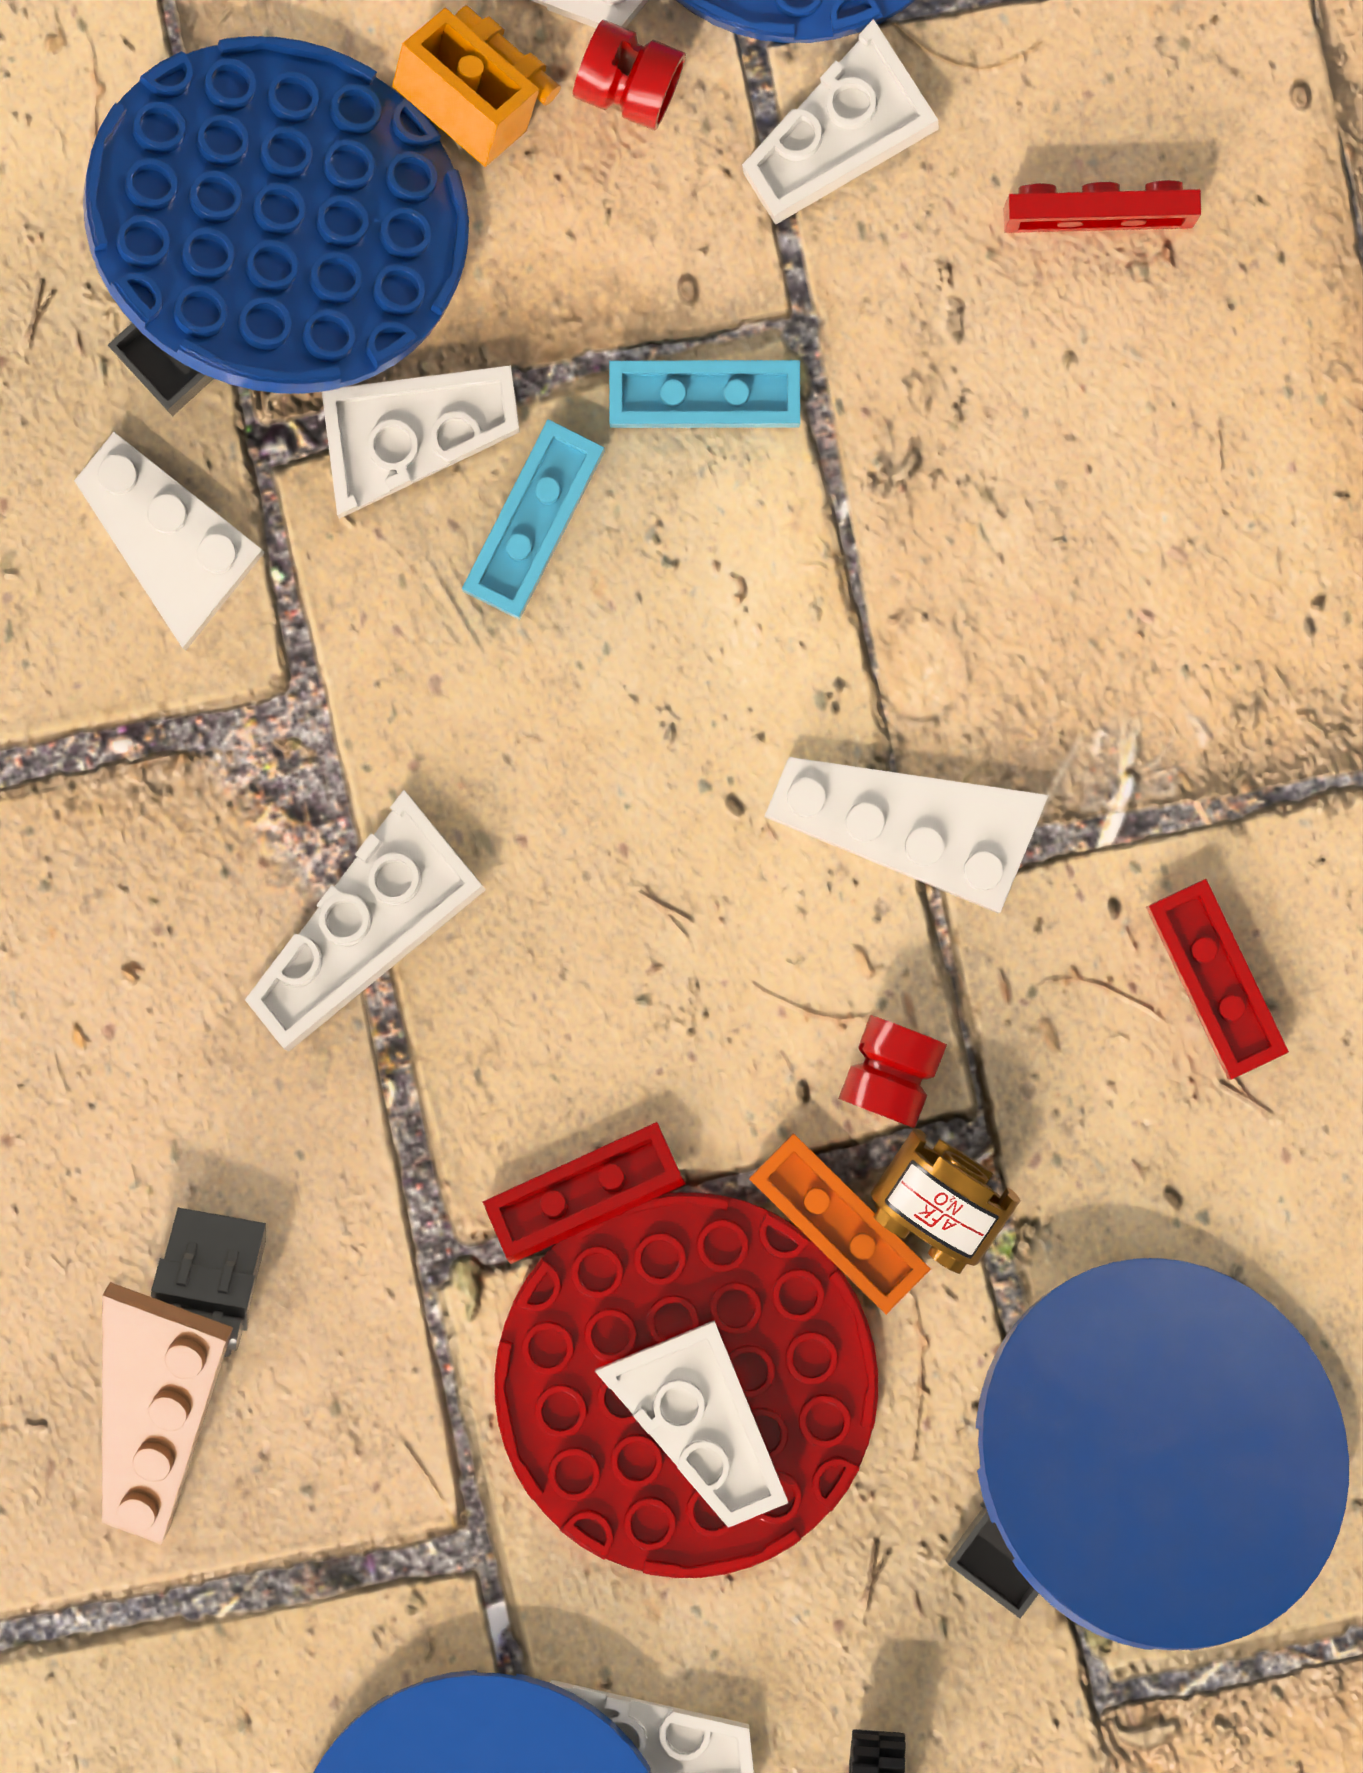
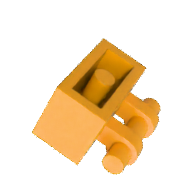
[392,5,561,167]

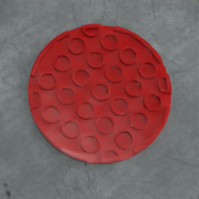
[494,1192,878,1578]

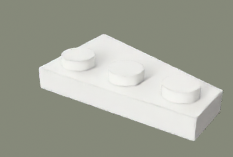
[742,19,939,225]
[322,365,520,519]
[74,432,265,651]
[595,1320,788,1528]

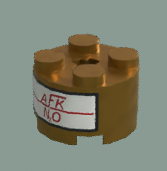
[870,1129,1021,1274]

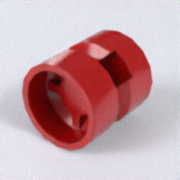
[573,19,686,131]
[838,1015,947,1128]

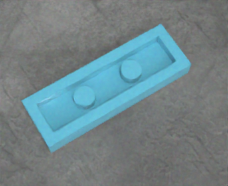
[609,360,800,428]
[462,419,605,620]

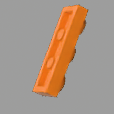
[749,1133,931,1315]

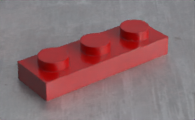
[1003,180,1201,233]
[1146,879,1289,1080]
[482,1122,685,1264]

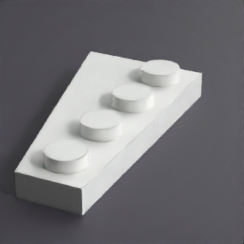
[764,757,1049,914]

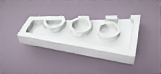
[245,790,486,1052]

